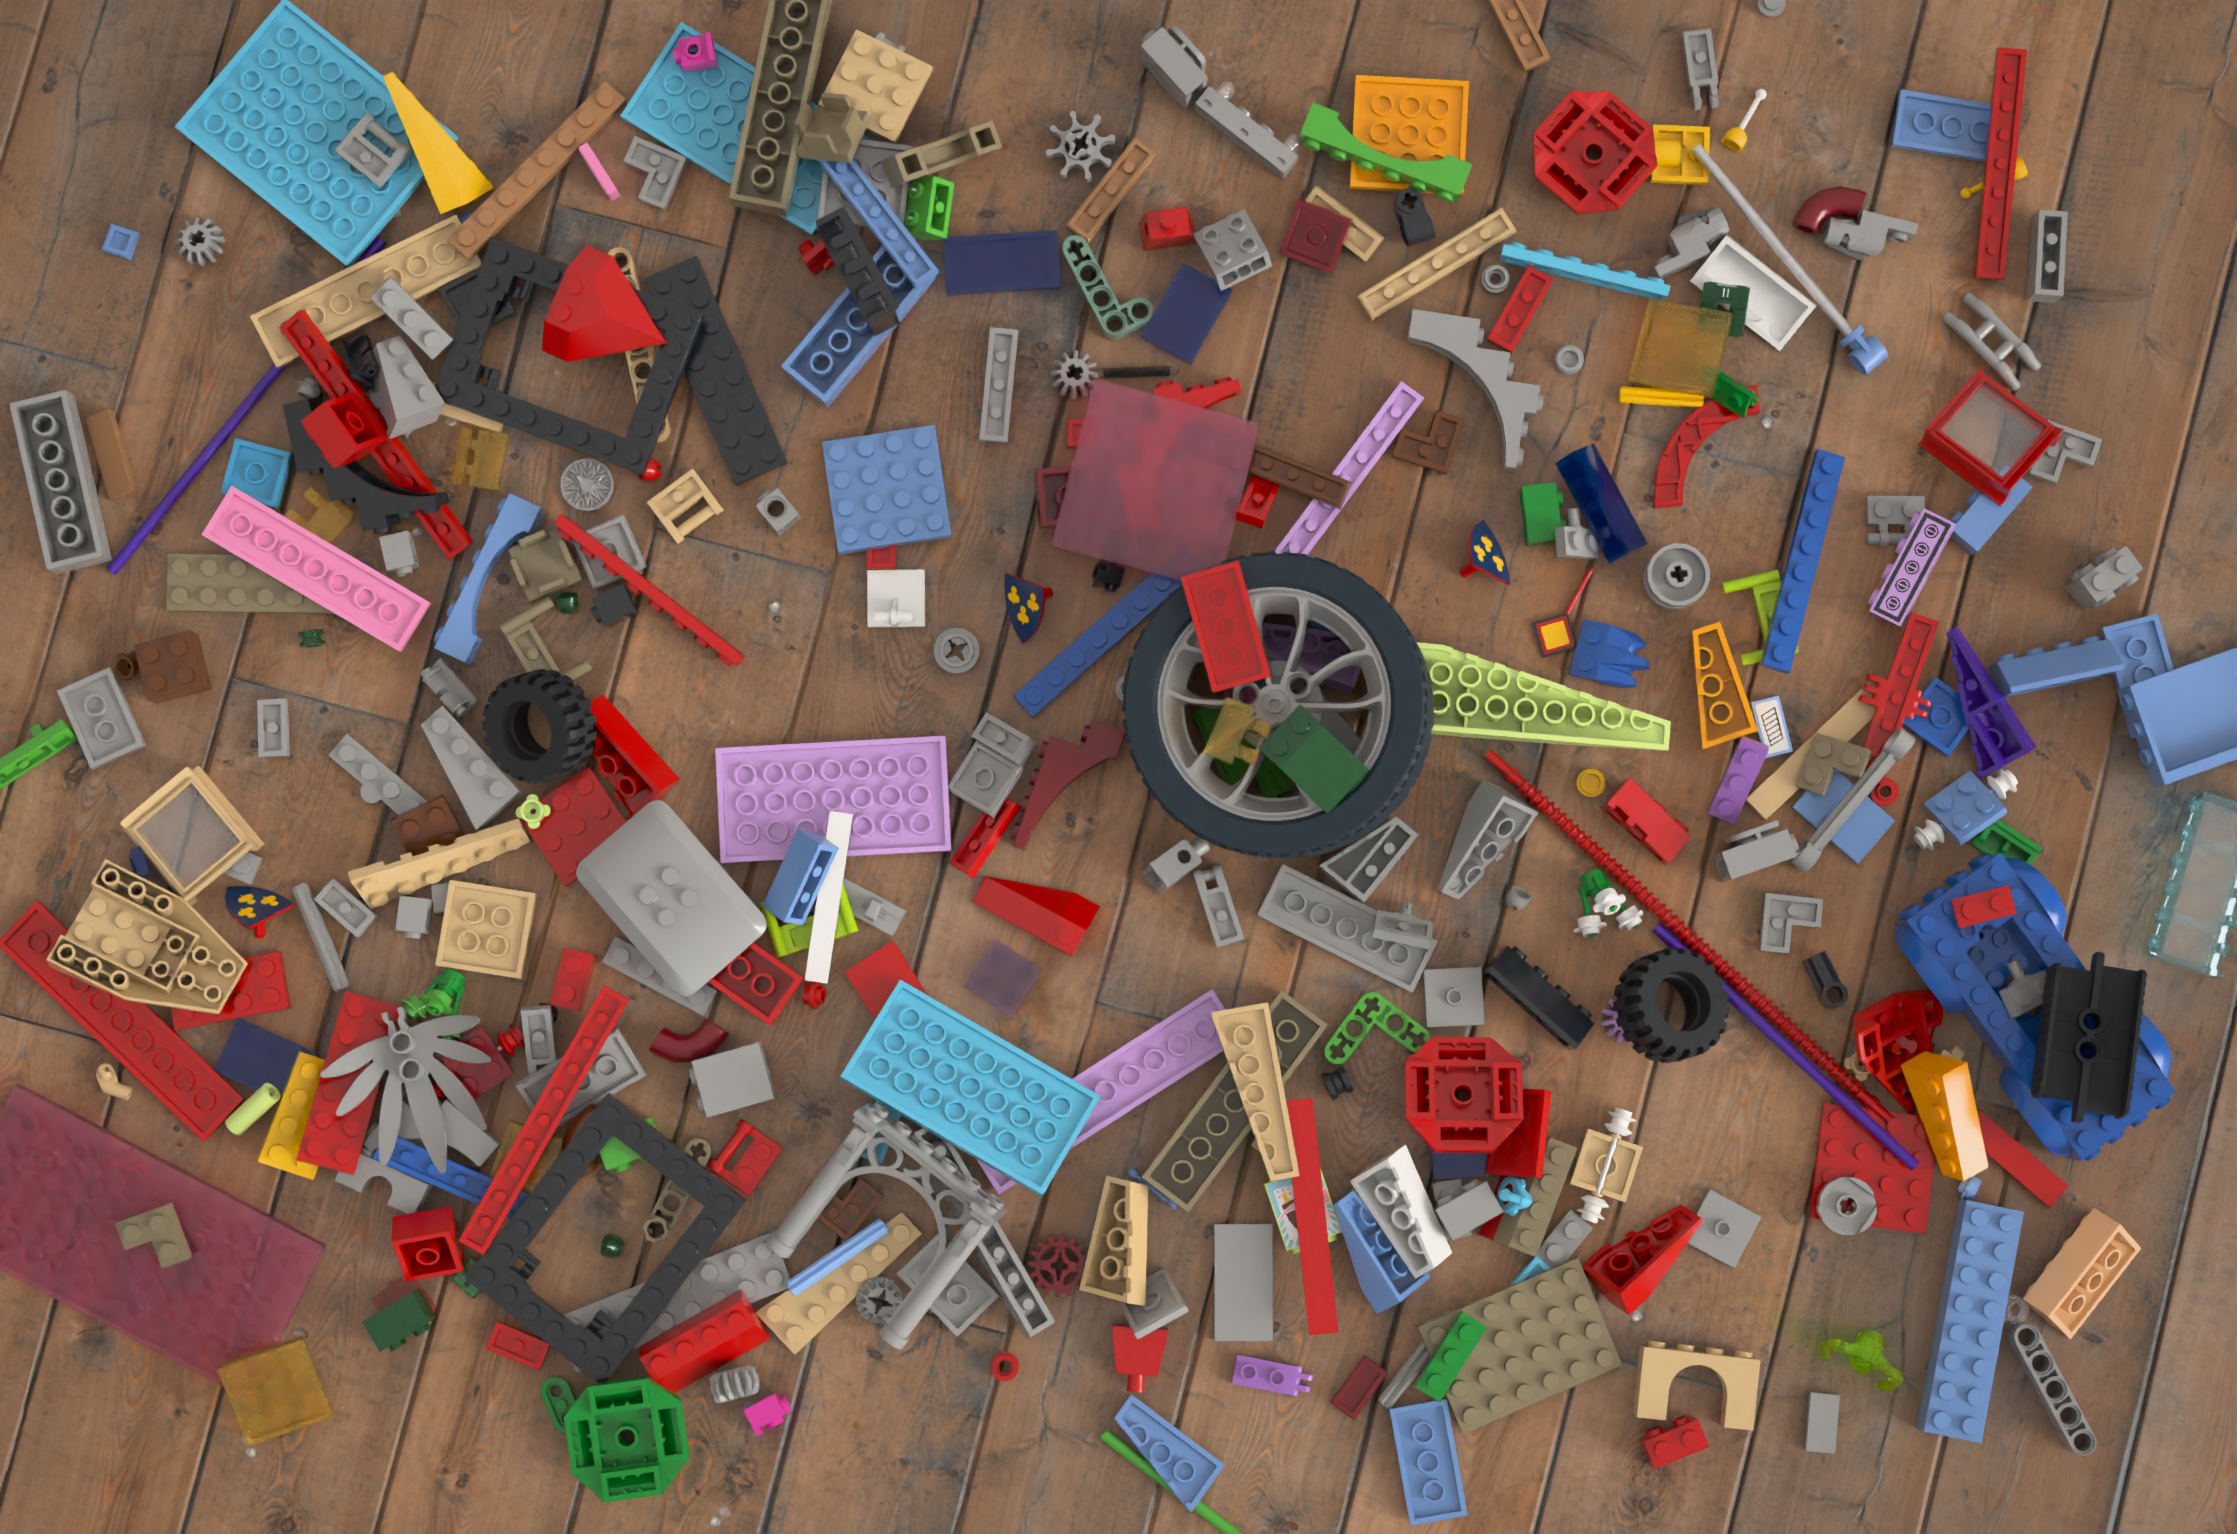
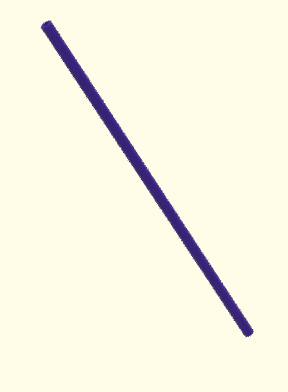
[106,237,387,575]

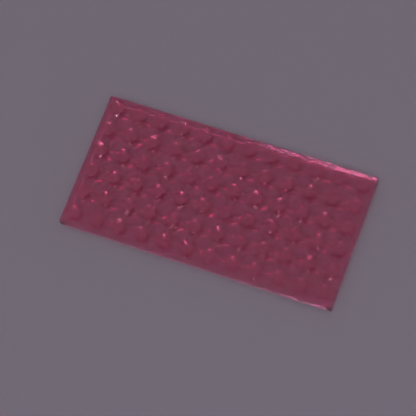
[0,1084,327,1400]

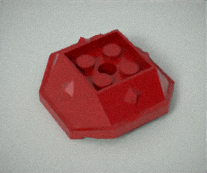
[1532,91,1658,215]
[1404,1037,1524,1153]

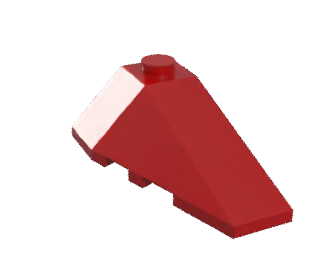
[972,876,1100,957]
[1582,1205,1703,1315]

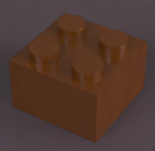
[134,630,212,704]

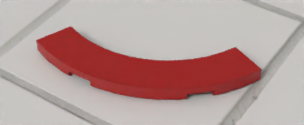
[1653,385,1760,509]

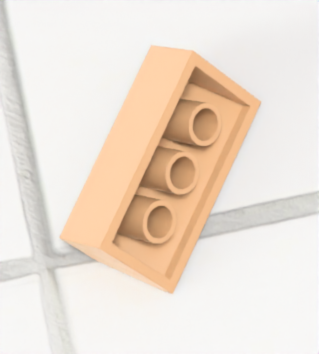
[2023,1208,2141,1339]

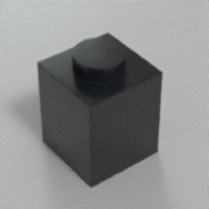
[591,584,639,628]

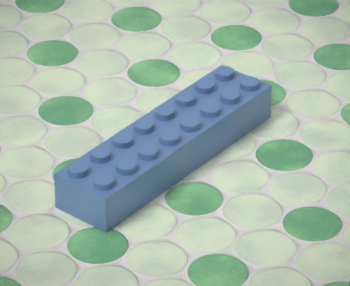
[1916,1199,2024,1444]

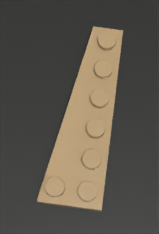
[348,819,531,909]
[1211,1002,1300,1181]
[756,1212,922,1355]

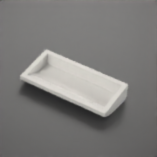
[1690,235,1817,351]

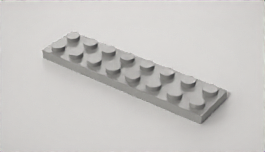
[564,1233,791,1373]

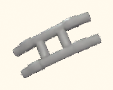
[1942,293,2041,391]

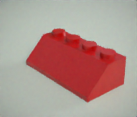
[639,1289,771,1393]

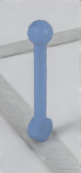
[1127,1168,1178,1209]

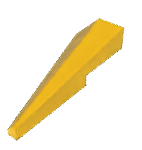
[383,71,493,214]

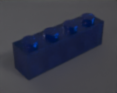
[1555,443,1648,564]

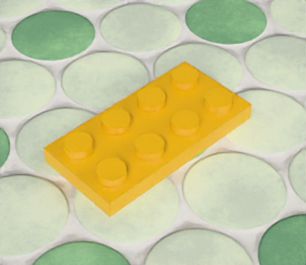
[257,1051,325,1180]

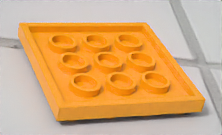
[1349,75,1469,195]

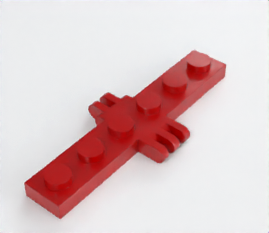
[1858,612,1939,785]

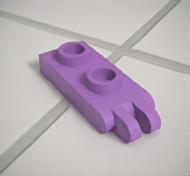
[1231,1354,1313,1396]

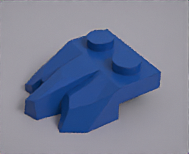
[1569,619,1650,688]

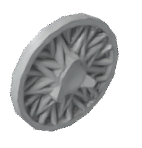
[560,458,614,512]

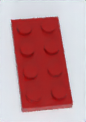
[1181,561,1271,693]
[170,951,291,1030]

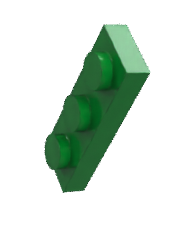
[1414,1311,1487,1402]

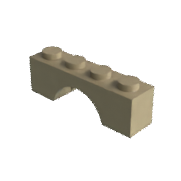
[882,120,1002,188]

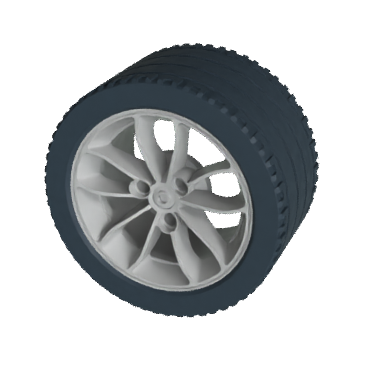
[1122,551,1434,859]

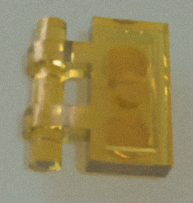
[450,427,510,492]

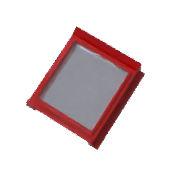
[1918,369,2064,507]

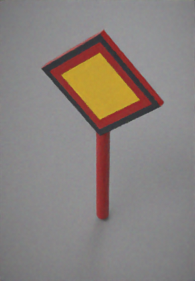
[1532,567,1593,658]

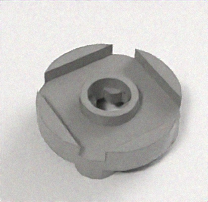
[1816,1177,1877,1235]

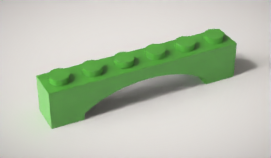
[1299,102,1473,203]

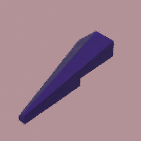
[1946,626,2036,779]

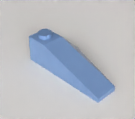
[1334,1191,1430,1314]

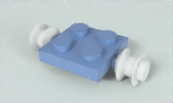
[1914,768,2018,851]

